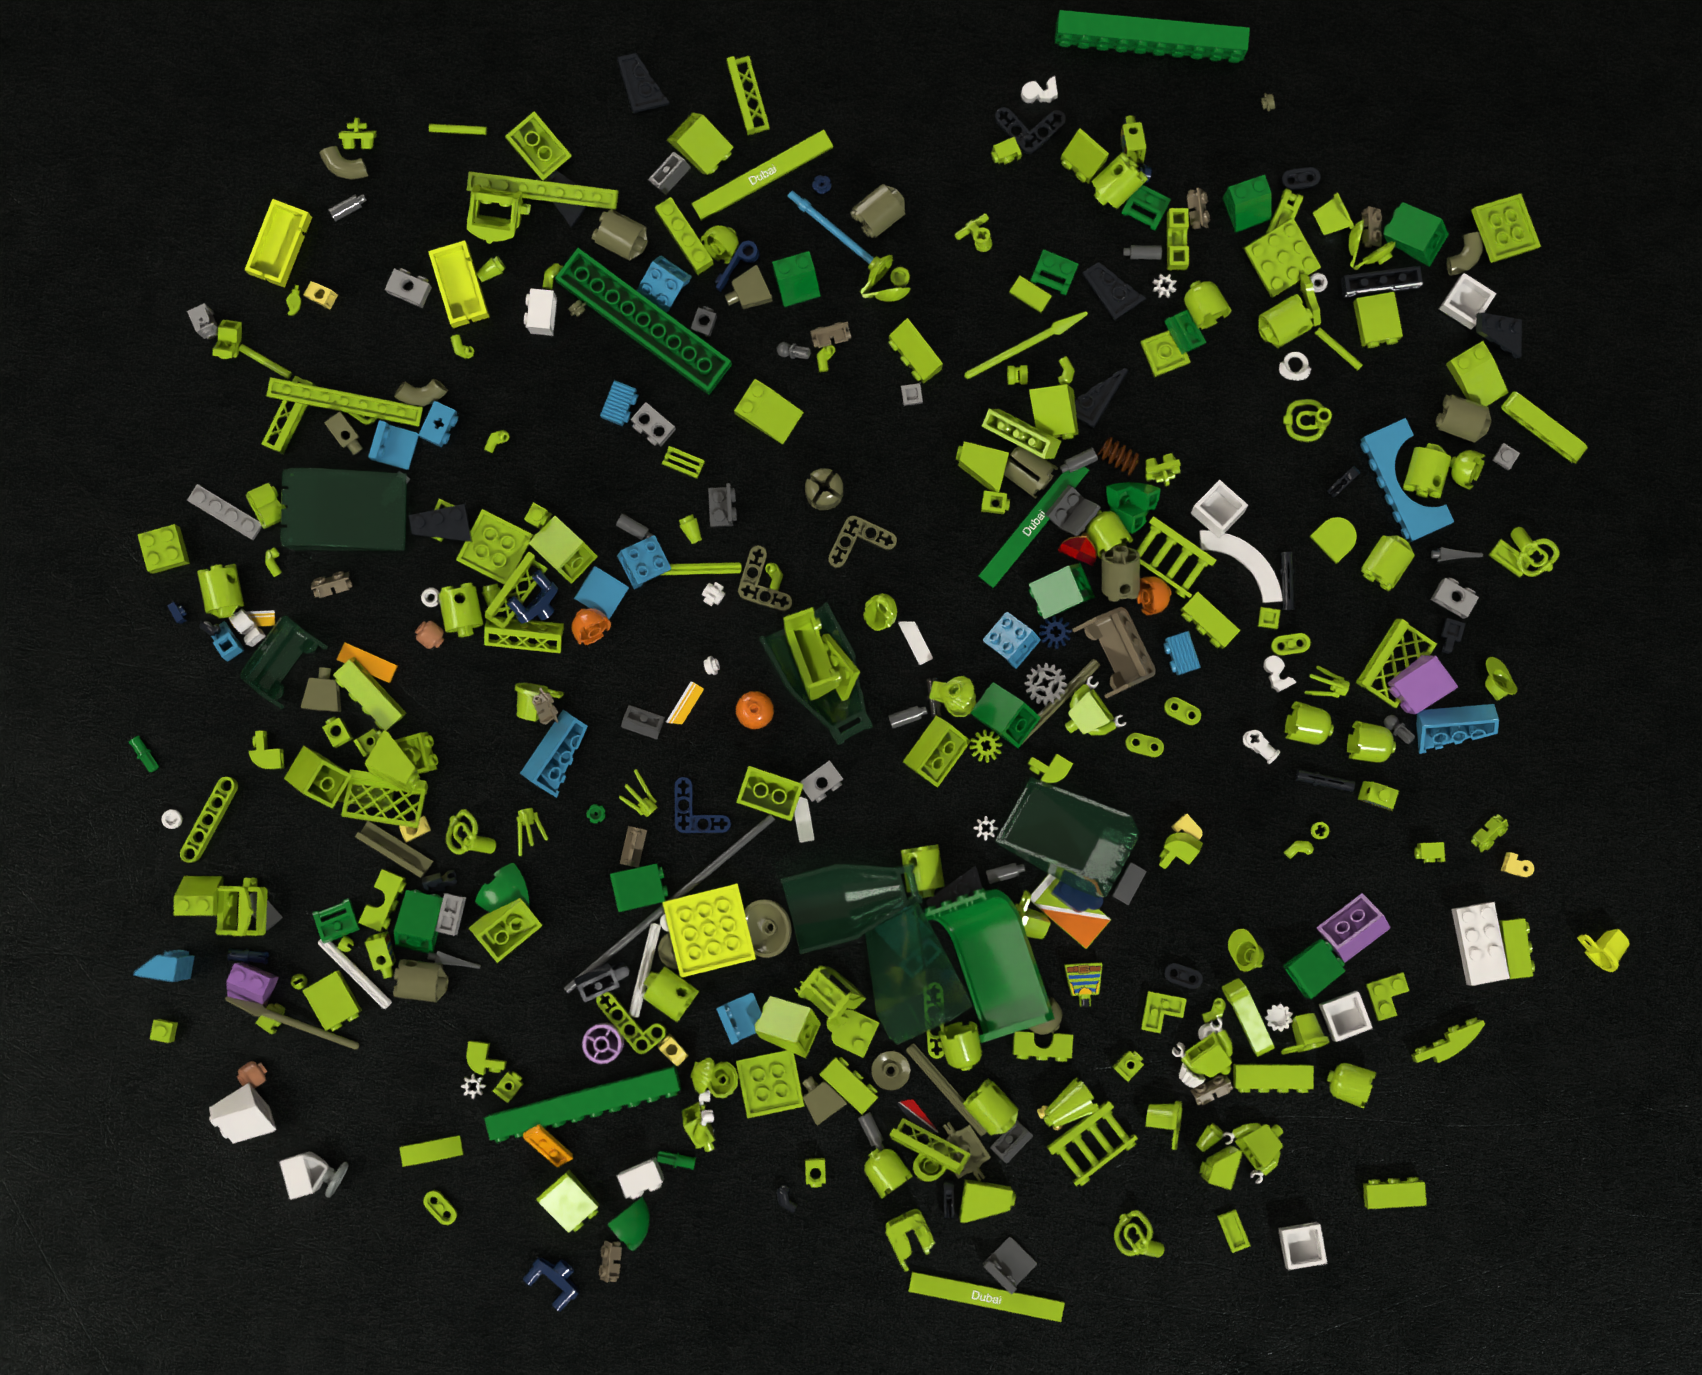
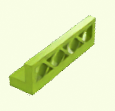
[727,56,770,135]
[262,376,316,454]
[485,552,547,630]
[484,616,564,653]
[890,1118,971,1175]

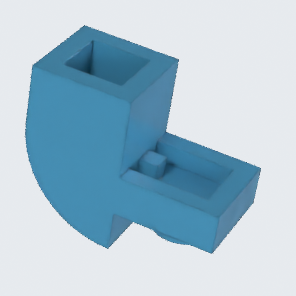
[211,621,244,662]

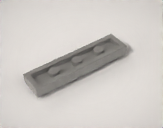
[187,484,262,541]

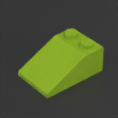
[505,112,572,180]
[1061,129,1109,184]
[1446,341,1508,406]
[734,379,804,444]
[469,898,542,963]

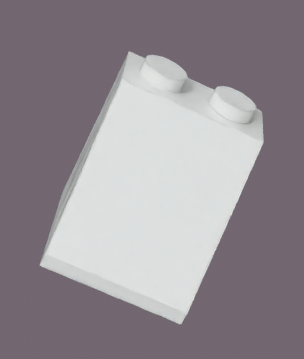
[209,1083,276,1143]

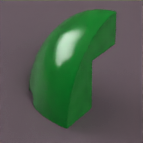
[1106,482,1161,534]
[475,863,529,912]
[608,1197,650,1251]

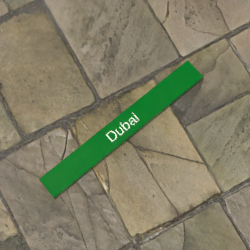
[978,466,1089,588]

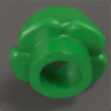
[587,804,605,823]

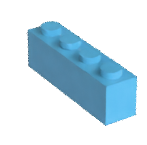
[1416,704,1499,754]
[520,710,588,798]
[134,950,194,982]

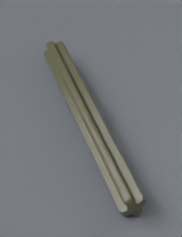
[1021,659,1100,745]
[906,1043,987,1136]

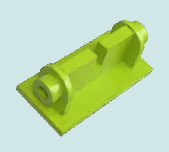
[1471,814,1508,853]

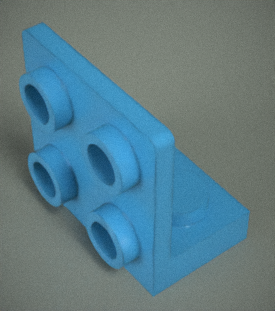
[636,255,692,312]
[368,420,419,470]
[617,536,671,589]
[983,612,1041,669]
[716,993,762,1044]

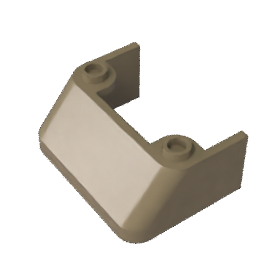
[1073,607,1155,698]

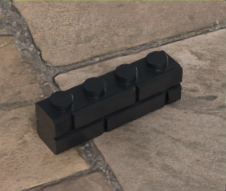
[1341,266,1423,298]

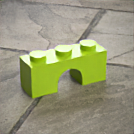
[1167,208,1189,270]
[359,869,407,932]
[1013,1031,1073,1062]

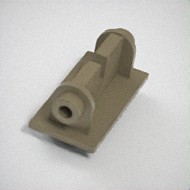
[1187,188,1210,229]
[1362,206,1382,248]
[811,322,851,348]
[311,571,353,598]
[532,687,558,724]
[620,826,647,868]
[1191,1075,1233,1106]
[599,1240,622,1283]

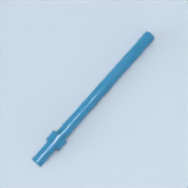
[788,191,874,264]

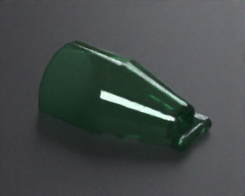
[759,602,873,745]
[780,863,923,954]

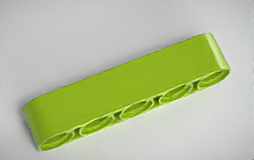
[1501,391,1588,463]
[180,777,238,863]

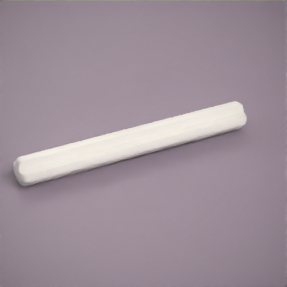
[629,923,661,1017]
[318,939,392,1009]

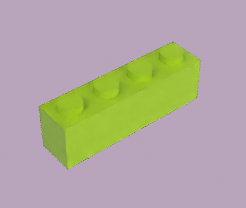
[655,197,714,275]
[333,657,407,731]
[1233,1064,1314,1093]

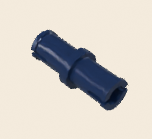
[227,948,269,964]

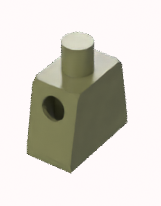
[724,265,772,309]
[324,412,363,455]
[301,667,341,712]
[802,1076,847,1125]

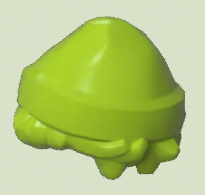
[864,593,897,631]

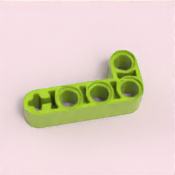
[1221,978,1274,1057]
[596,991,667,1054]

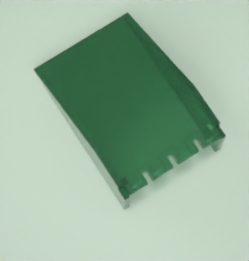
[280,468,407,551]
[995,777,1139,898]
[865,902,972,1044]

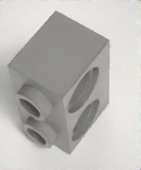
[631,402,676,446]

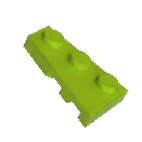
[821,634,860,701]

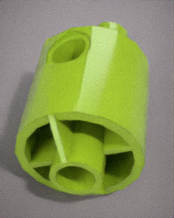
[1092,152,1148,208]
[1259,294,1313,348]
[1403,443,1452,498]
[1361,535,1415,591]
[197,564,244,618]
[438,583,484,637]
[901,845,945,898]
[642,967,699,1022]
[963,1078,1019,1136]

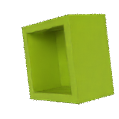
[138,524,189,574]

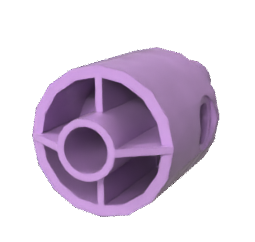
[582,1022,624,1064]

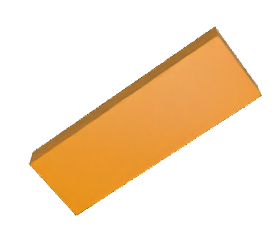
[337,642,398,683]
[523,1124,573,1168]

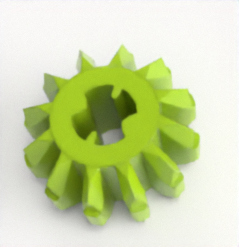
[970,730,1002,763]

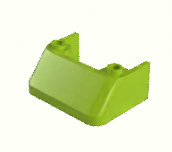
[783,607,842,701]

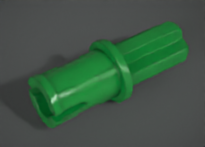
[129,736,159,773]
[657,1151,696,1170]

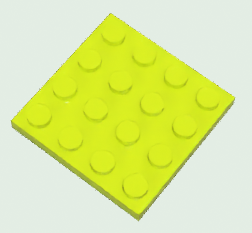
[662,884,756,977]

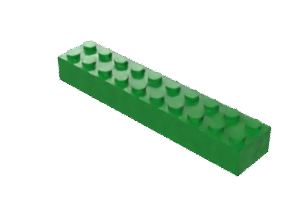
[1055,10,1250,63]
[555,248,732,395]
[484,1065,682,1143]

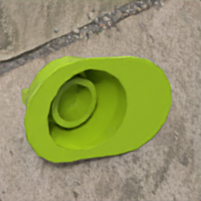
[1485,657,1517,700]
[1228,929,1264,972]
[913,1140,954,1181]

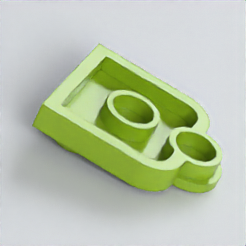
[827,1009,880,1058]

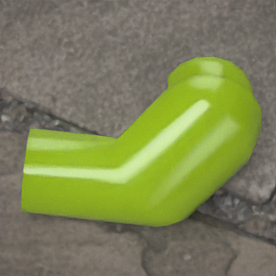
[817,345,835,372]
[484,430,509,453]
[265,548,282,577]

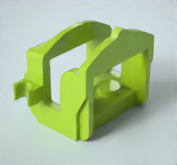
[467,184,531,244]
[215,878,267,936]
[795,966,866,1027]
[886,1209,935,1272]

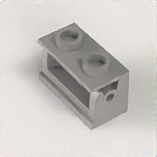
[187,303,218,339]
[436,893,466,936]

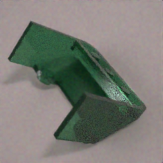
[241,616,328,709]

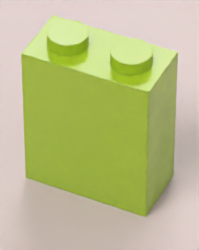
[1353,292,1403,348]
[302,970,362,1032]

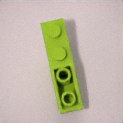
[1411,1018,1485,1063]

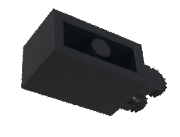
[573,962,630,1003]

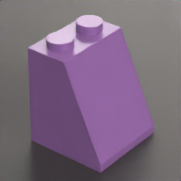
[1387,655,1458,714]
[227,962,279,1008]

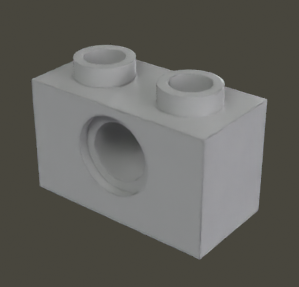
[385,268,432,308]
[1431,577,1479,619]
[799,760,843,803]

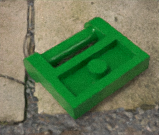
[1121,185,1171,231]
[1031,250,1078,295]
[313,898,360,944]

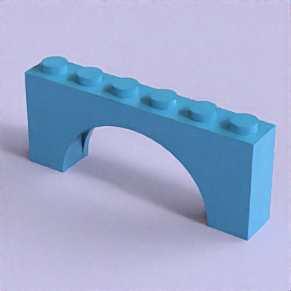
[1360,418,1454,543]

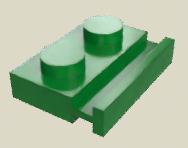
[1164,310,1206,354]

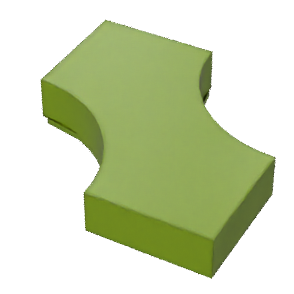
[1300,273,1321,326]

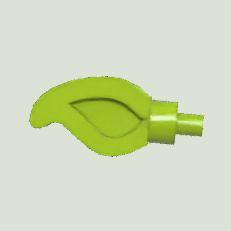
[286,285,301,316]

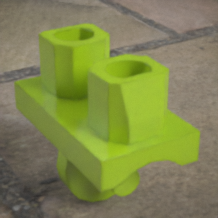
[339,118,376,149]
[1145,453,1181,486]

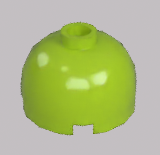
[701,225,739,264]
[1449,450,1485,489]

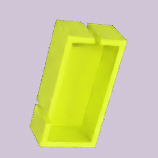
[245,199,312,288]
[428,241,489,328]

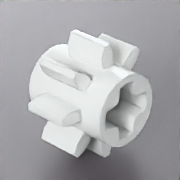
[1153,274,1176,298]
[702,582,726,606]
[974,816,998,840]
[461,1074,486,1099]

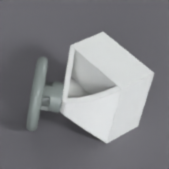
[280,1151,348,1200]

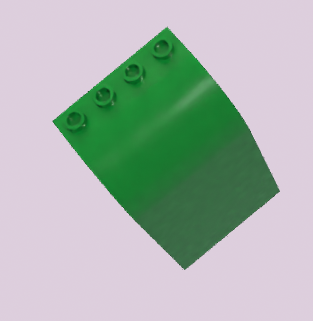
[919,888,1055,1043]

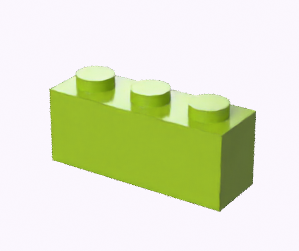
[1181,592,1240,649]
[1498,918,1535,979]
[820,1056,878,1114]
[1363,1177,1426,1209]

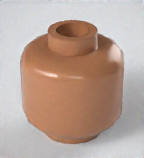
[415,621,444,649]
[236,1061,267,1089]

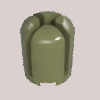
[1004,446,1058,499]
[805,468,843,511]

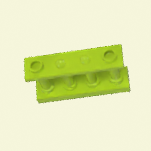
[1136,516,1216,598]
[1047,1100,1138,1186]

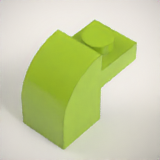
[213,320,242,359]
[249,731,284,769]
[1027,754,1073,783]
[1159,832,1203,869]
[467,1040,507,1075]

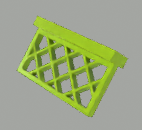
[1356,619,1437,708]
[341,769,428,828]

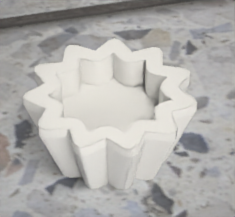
[1265,1004,1293,1032]
[1179,1063,1206,1088]

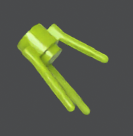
[1304,666,1350,698]
[619,769,658,817]
[516,808,548,856]

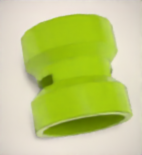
[1007,365,1028,385]

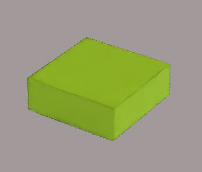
[1258,607,1280,629]

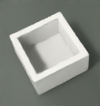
[1439,273,1496,329]
[524,289,557,336]
[1191,480,1248,538]
[1319,991,1372,1042]
[617,1157,665,1199]
[1278,1222,1327,1270]

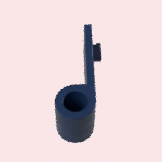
[715,241,759,292]

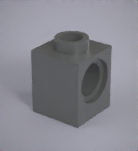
[691,307,717,338]

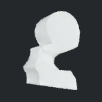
[1021,76,1058,103]
[230,608,266,647]
[1263,656,1296,692]

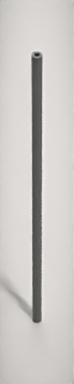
[564,814,775,993]

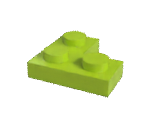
[1366,972,1409,1021]
[1141,991,1187,1033]

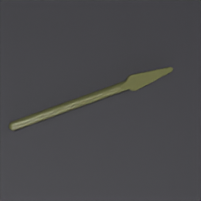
[225,997,359,1049]

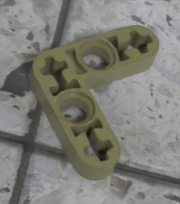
[829,516,897,568]
[738,546,792,611]

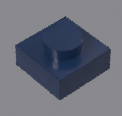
[167,602,187,624]

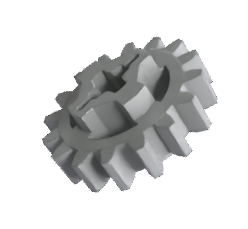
[1025,663,1067,706]

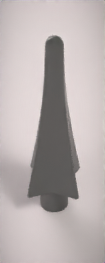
[1431,547,1483,562]
[428,950,481,969]

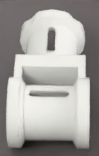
[1243,730,1280,764]

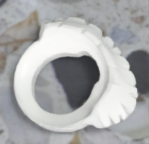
[1279,352,1311,381]

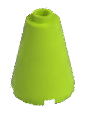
[1043,1078,1099,1128]

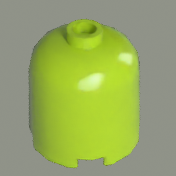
[1184,281,1232,329]
[1086,510,1133,559]
[1285,702,1334,745]
[1347,721,1396,762]
[939,1022,982,1071]
[1327,1063,1376,1109]
[864,1148,913,1198]

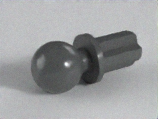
[777,342,811,359]
[1384,715,1415,744]

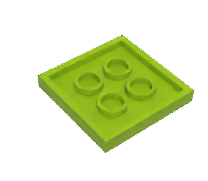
[1471,194,1541,263]
[1244,218,1321,297]
[456,509,534,585]
[736,1050,804,1118]

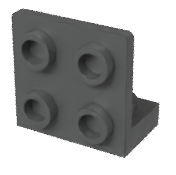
[708,483,737,527]
[1045,485,1101,536]
[983,1237,1037,1294]

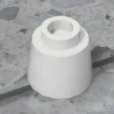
[1198,1023,1218,1040]

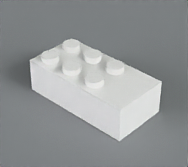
[1452,902,1510,986]

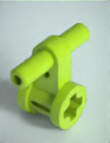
[955,214,992,252]

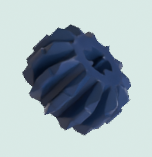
[1039,616,1072,649]

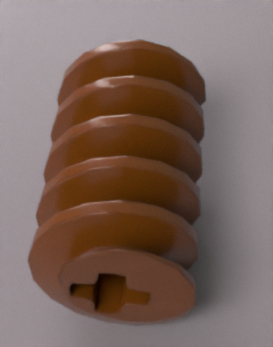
[1097,437,1139,476]

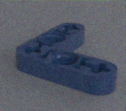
[675,777,731,833]

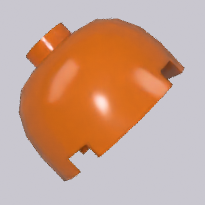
[1137,576,1171,615]
[572,608,611,645]
[736,691,774,729]

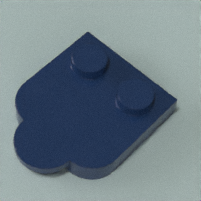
[1051,862,1103,913]

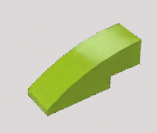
[400,1135,463,1167]

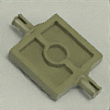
[943,1121,991,1182]

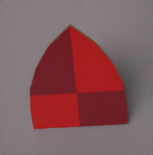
[1058,532,1097,566]

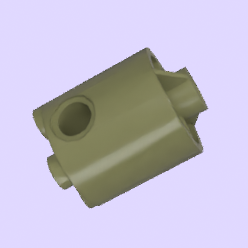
[850,184,906,238]
[592,209,648,261]
[1435,394,1491,443]
[1102,545,1140,601]
[393,959,448,1002]

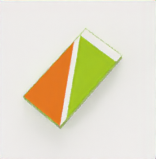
[1030,869,1111,949]

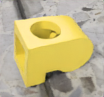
[304,281,338,310]
[1171,814,1202,840]
[399,816,431,843]
[1501,852,1534,877]
[657,1034,689,1066]

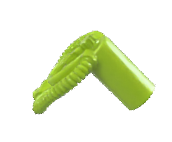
[1284,399,1332,442]
[1511,527,1560,577]
[446,809,496,855]
[1114,1210,1164,1257]

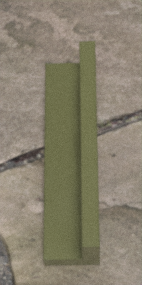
[355,821,434,878]

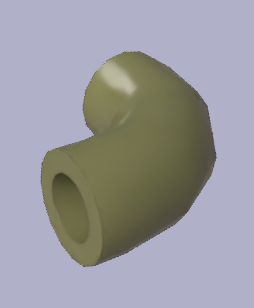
[320,146,368,180]
[1447,232,1483,276]
[394,379,448,407]

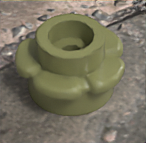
[1261,93,1275,111]
[569,299,586,317]

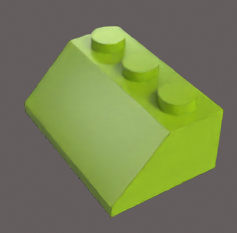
[888,318,943,384]
[903,715,971,788]
[736,766,804,821]
[1200,1145,1242,1190]

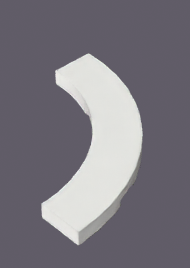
[1199,531,1283,603]

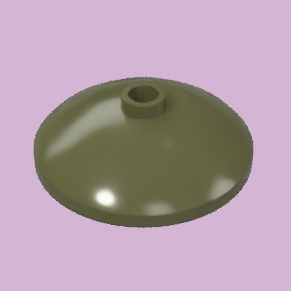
[744,899,791,958]

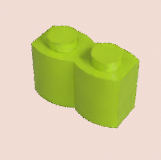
[246,483,287,529]

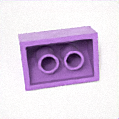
[1316,893,1390,963]

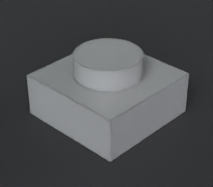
[901,383,923,406]
[1493,443,1520,470]

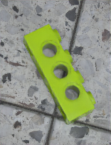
[982,409,1061,459]

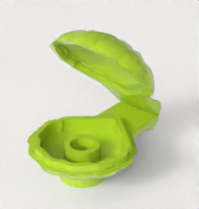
[1348,220,1395,270]
[861,255,911,301]
[929,676,976,717]
[690,1058,738,1098]

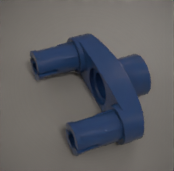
[506,570,558,624]
[523,1258,579,1311]

